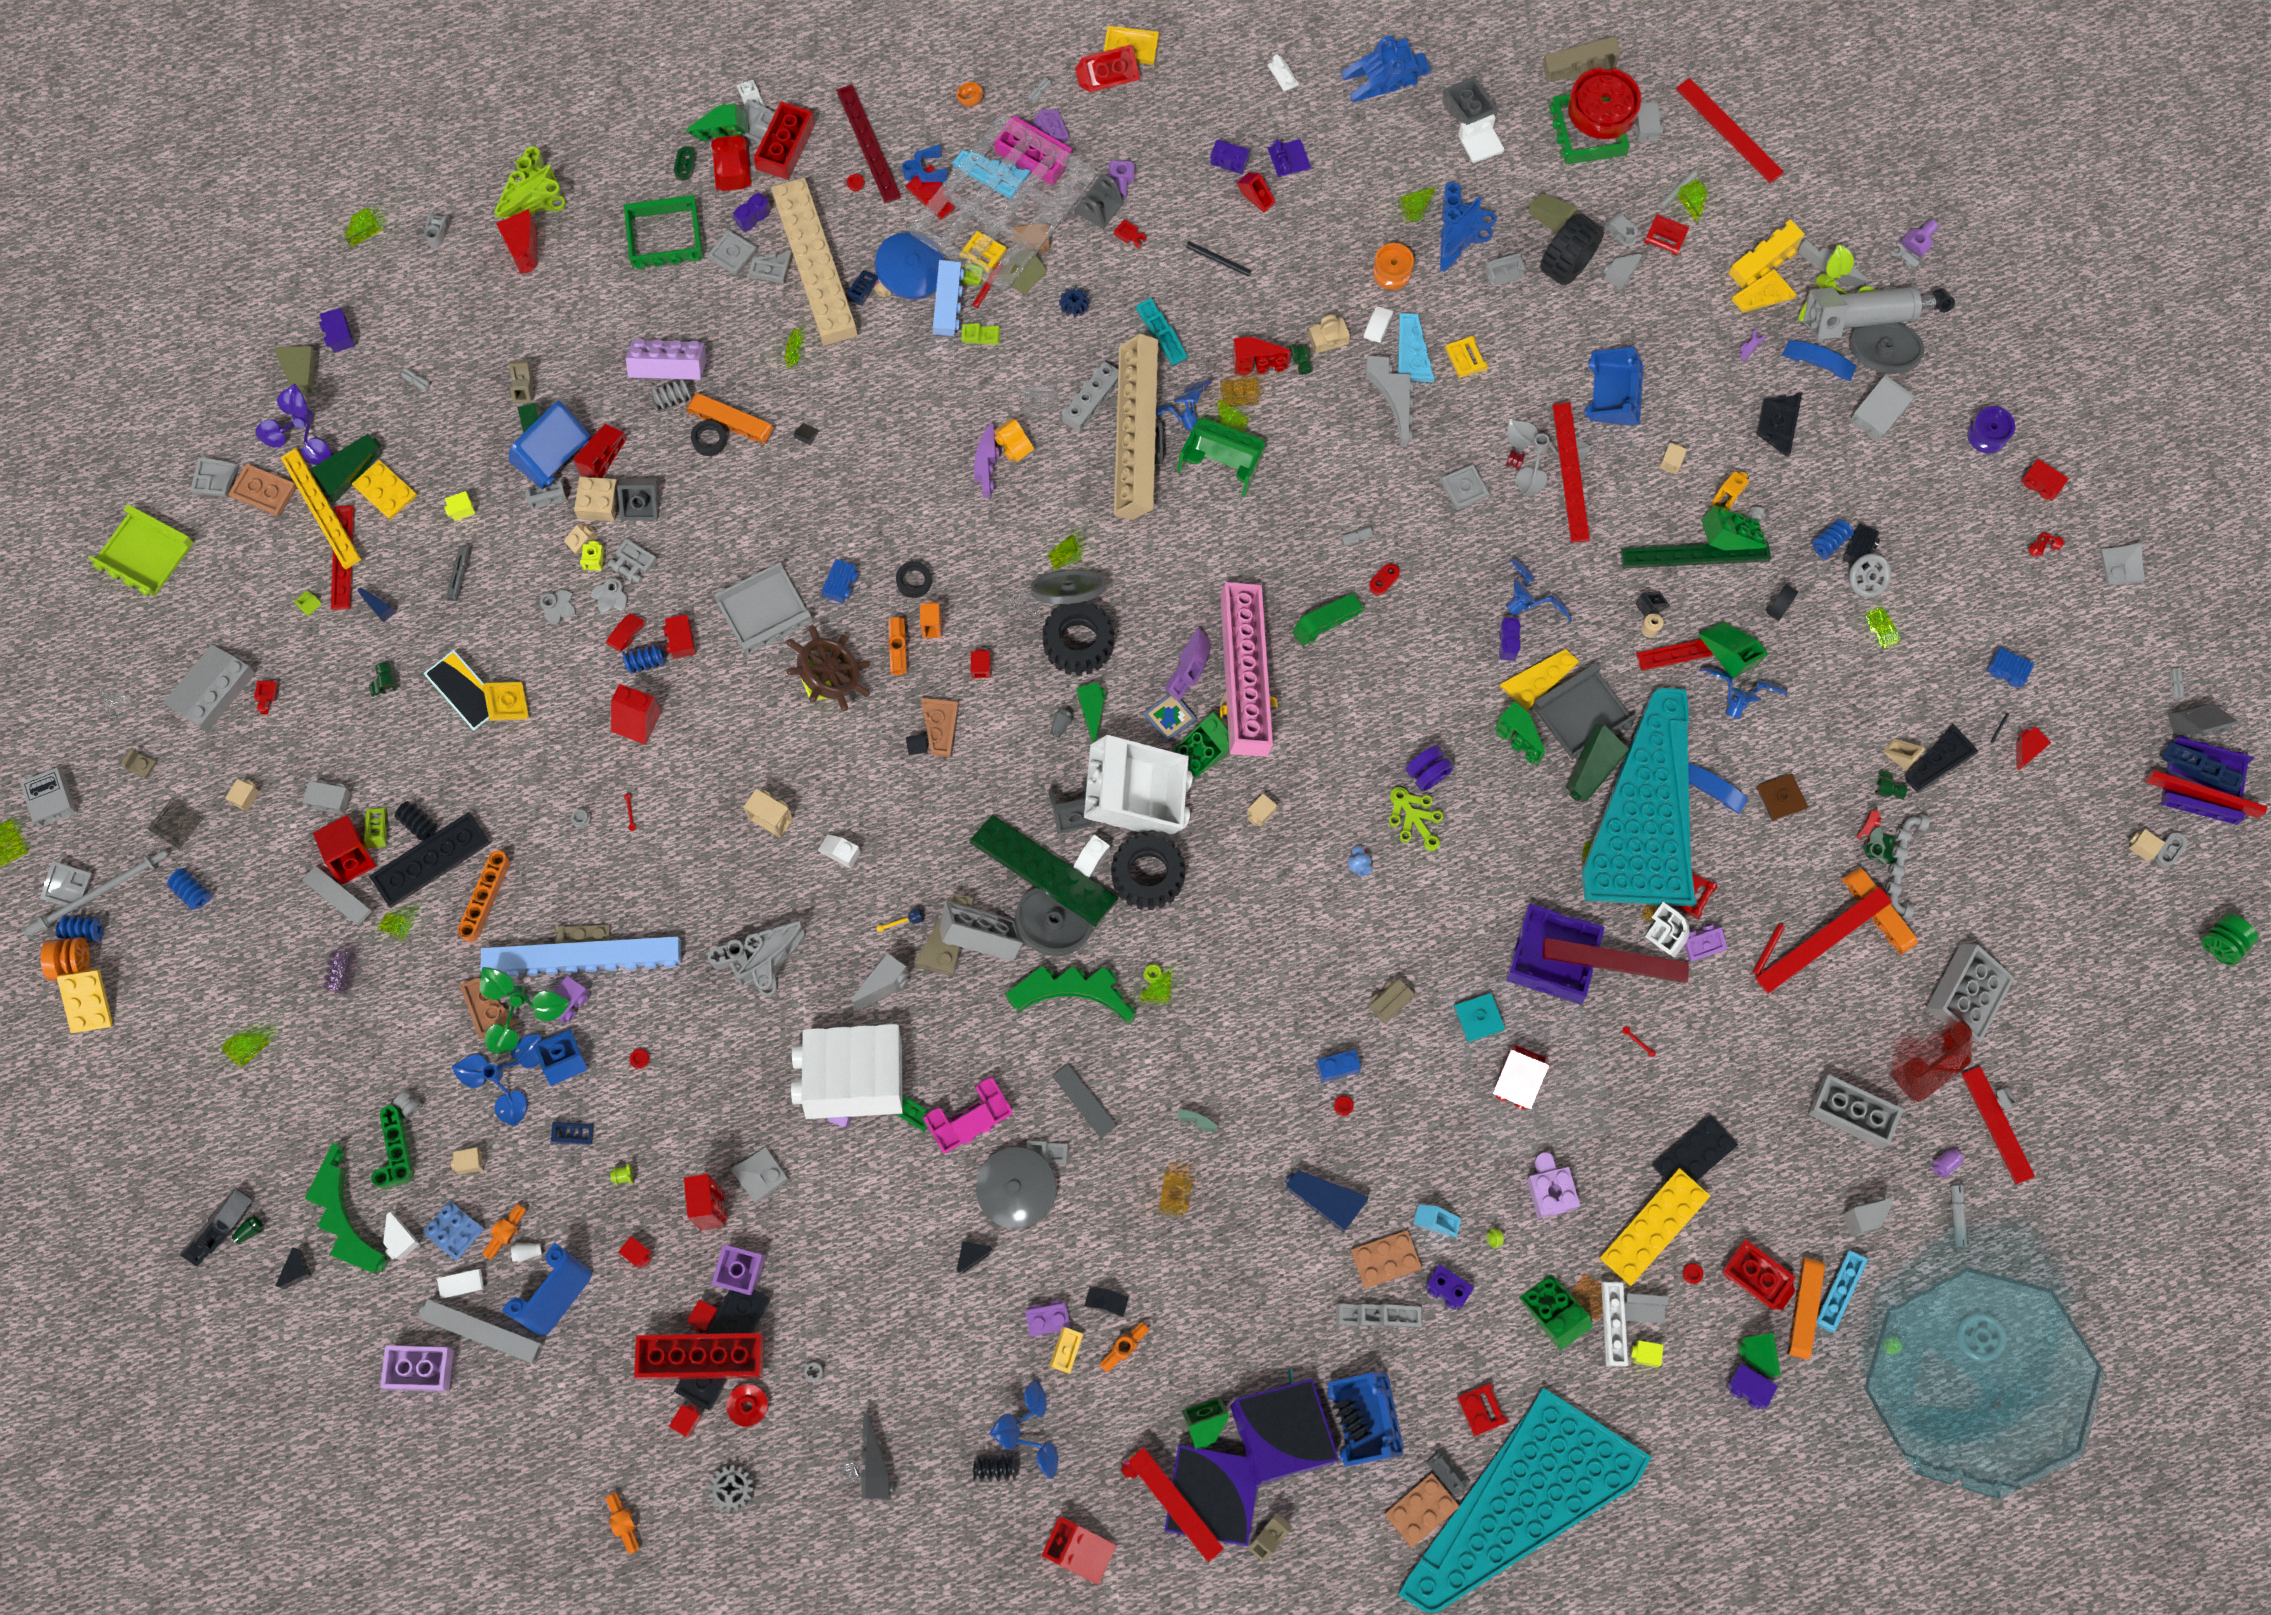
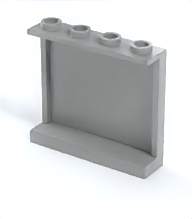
[714,562,813,656]

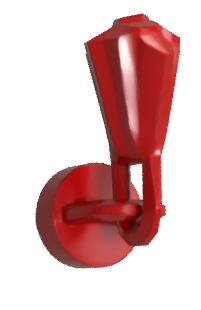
[2028,532,2065,557]

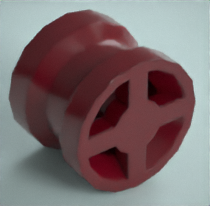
[1505,449,1526,471]

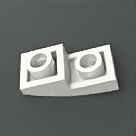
[737,80,765,107]
[1363,306,1394,343]
[437,1269,484,1299]

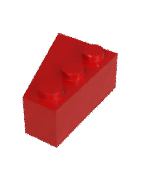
[573,424,627,478]

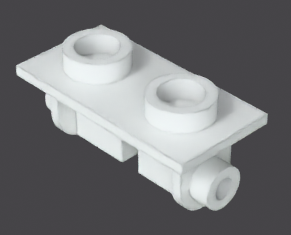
[1267,55,1299,92]

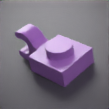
[1740,329,1766,361]

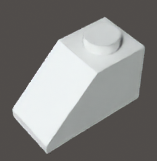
[818,835,861,869]
[1073,835,1110,878]
[383,1212,420,1260]

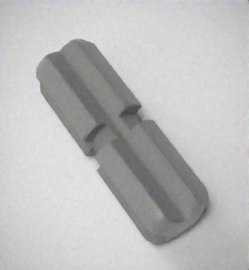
[1027,77,1051,104]
[401,368,431,391]
[1341,527,1373,545]
[2170,668,2185,700]

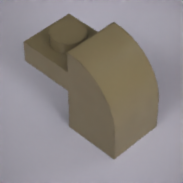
[509,360,533,403]
[1248,1513,1293,1563]

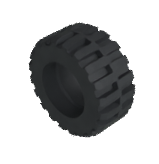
[1540,214,1604,285]
[1042,601,1114,676]
[1111,833,1185,910]

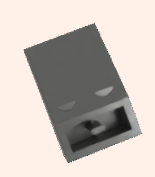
[2168,703,2239,737]

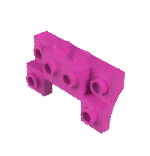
[922,1076,1014,1154]

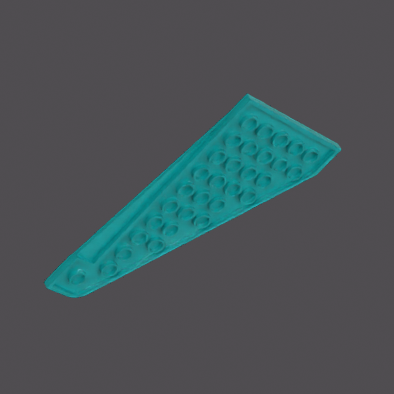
[1581,688,1696,906]
[1398,1388,1652,1613]

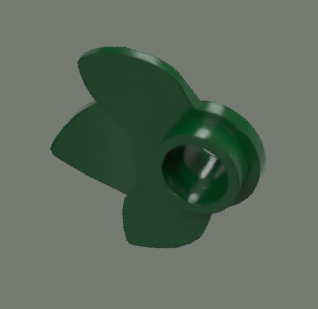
[1864,827,1897,865]

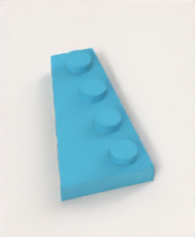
[953,150,1031,200]
[1398,313,1434,382]

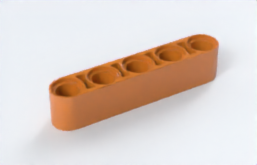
[686,393,774,445]
[458,850,510,943]
[1842,867,1918,955]
[1787,1257,1825,1360]

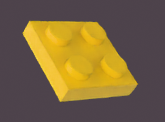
[483,682,529,721]

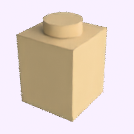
[1660,443,1687,475]
[225,779,259,811]
[1247,794,1277,827]
[2129,829,2165,862]
[451,1148,483,1175]

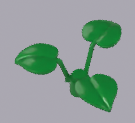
[479,967,569,1054]

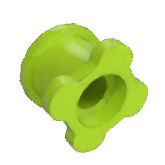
[610,1163,633,1186]

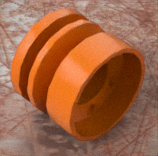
[40,937,90,981]

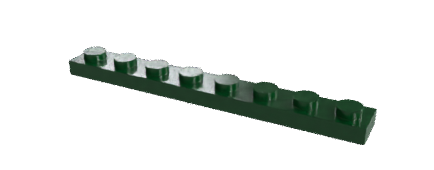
[1620,542,1771,568]

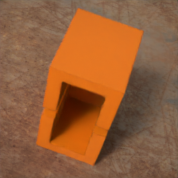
[920,601,942,638]

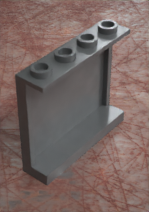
[1532,663,1637,760]

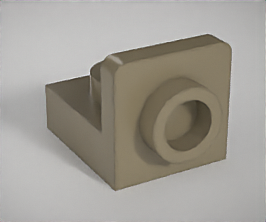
[121,749,157,779]

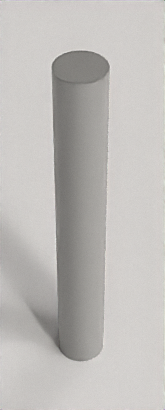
[1658,170,1698,209]

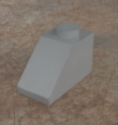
[1603,254,1643,290]

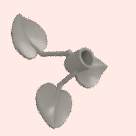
[1507,419,1591,496]

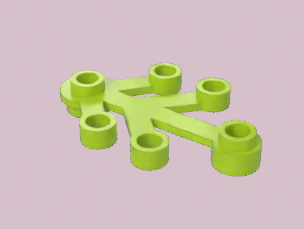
[1389,787,1443,851]

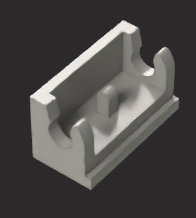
[1484,253,1526,287]
[525,479,567,510]

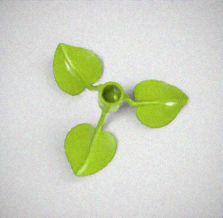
[1798,244,1876,321]

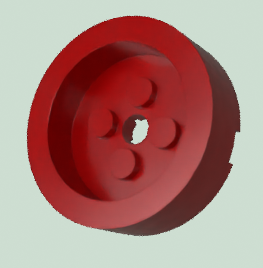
[1568,67,1641,140]

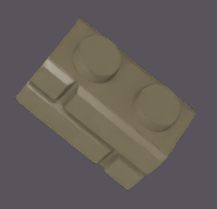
[1369,978,1415,1025]

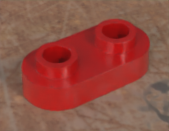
[1369,563,1400,595]

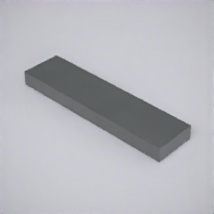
[1052,1064,1117,1139]

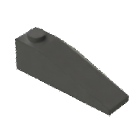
[861,1413,894,1501]

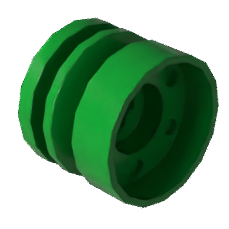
[2201,913,2259,966]

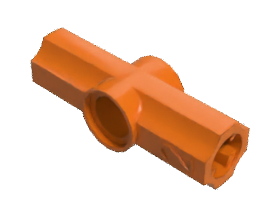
[888,617,907,675]

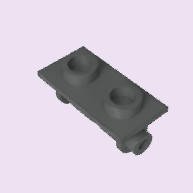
[1427,1449,1470,1496]

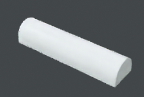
[1601,1282,1628,1367]

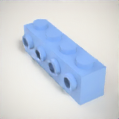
[933,260,964,336]

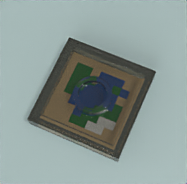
[148,798,203,850]

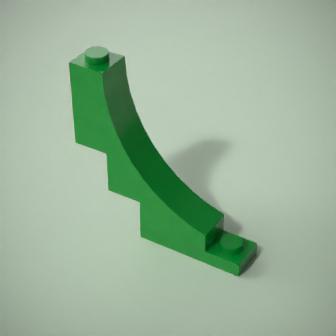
[305,1143,388,1275]

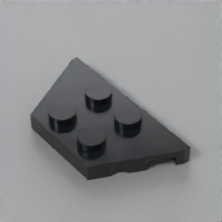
[1756,392,1803,457]

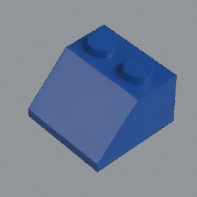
[533,1029,588,1086]

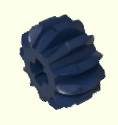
[1059,286,1089,318]

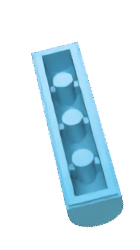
[1816,1250,1868,1333]

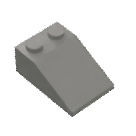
[851,953,909,1011]

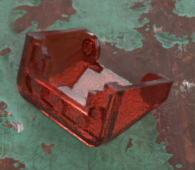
[1890,1019,1973,1102]

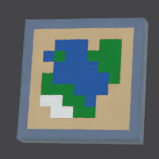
[1143,694,1197,743]

